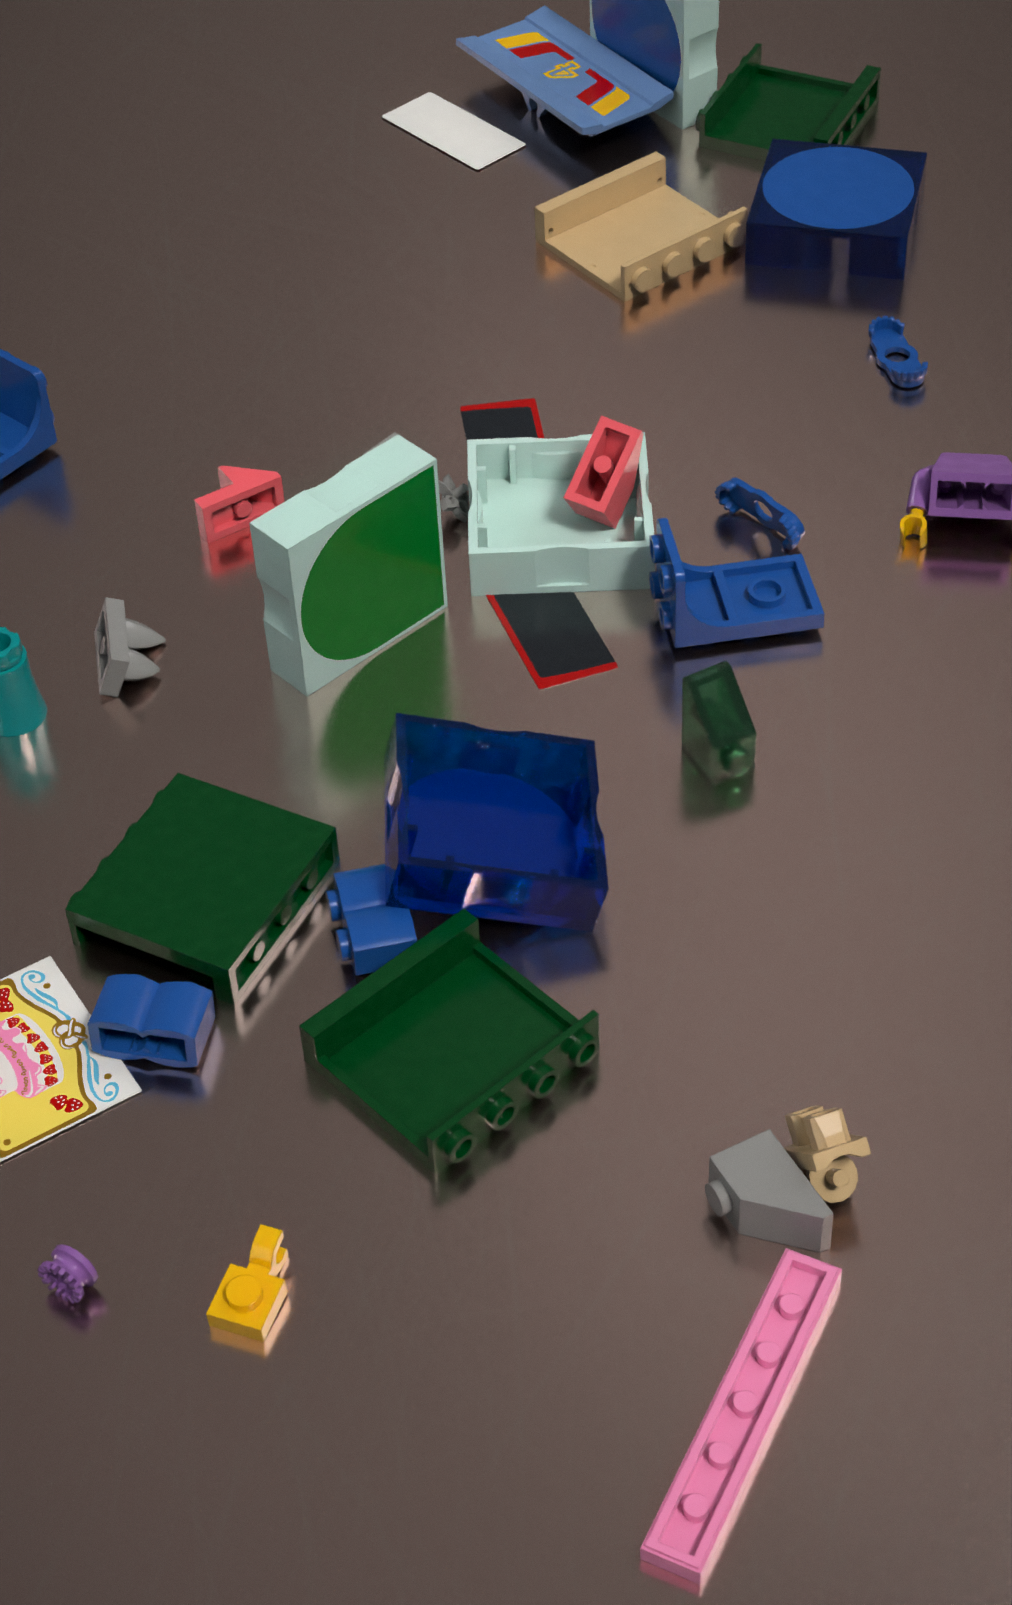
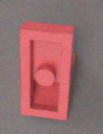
[194,466,285,544]

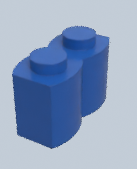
[326,862,417,976]
[88,974,216,1068]

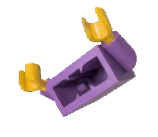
[900,452,1012,548]

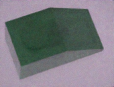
[682,660,757,786]

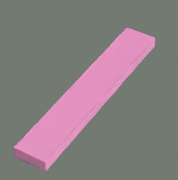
[640,1248,842,1585]

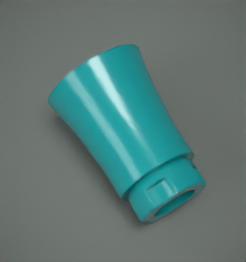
[0,627,47,737]

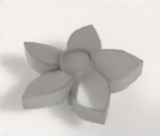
[438,474,470,523]

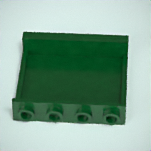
[695,43,881,164]
[65,773,340,1005]
[299,908,600,1176]

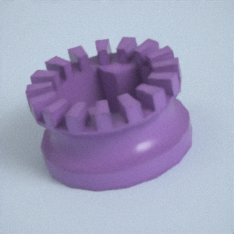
[37,1244,98,1304]

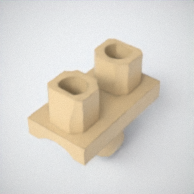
[784,1105,871,1203]

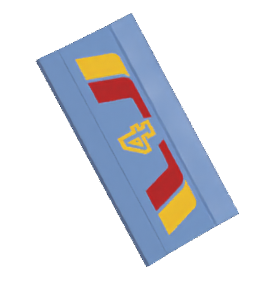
[456,5,674,137]

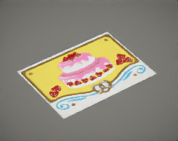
[0,956,142,1162]

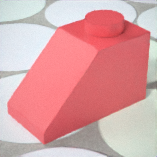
[563,415,644,529]

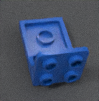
[0,349,58,480]
[649,518,825,648]

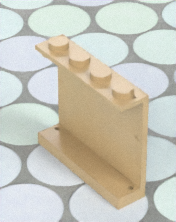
[534,152,748,302]

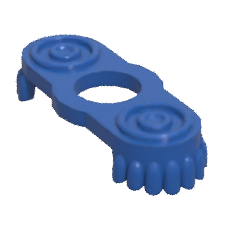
[868,315,928,388]
[714,477,805,550]

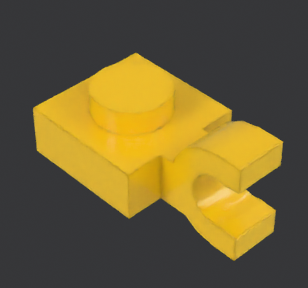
[206,1224,289,1342]

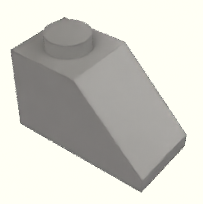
[705,1129,834,1253]

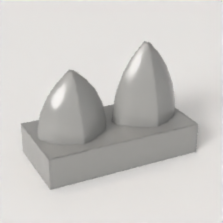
[94,597,166,697]

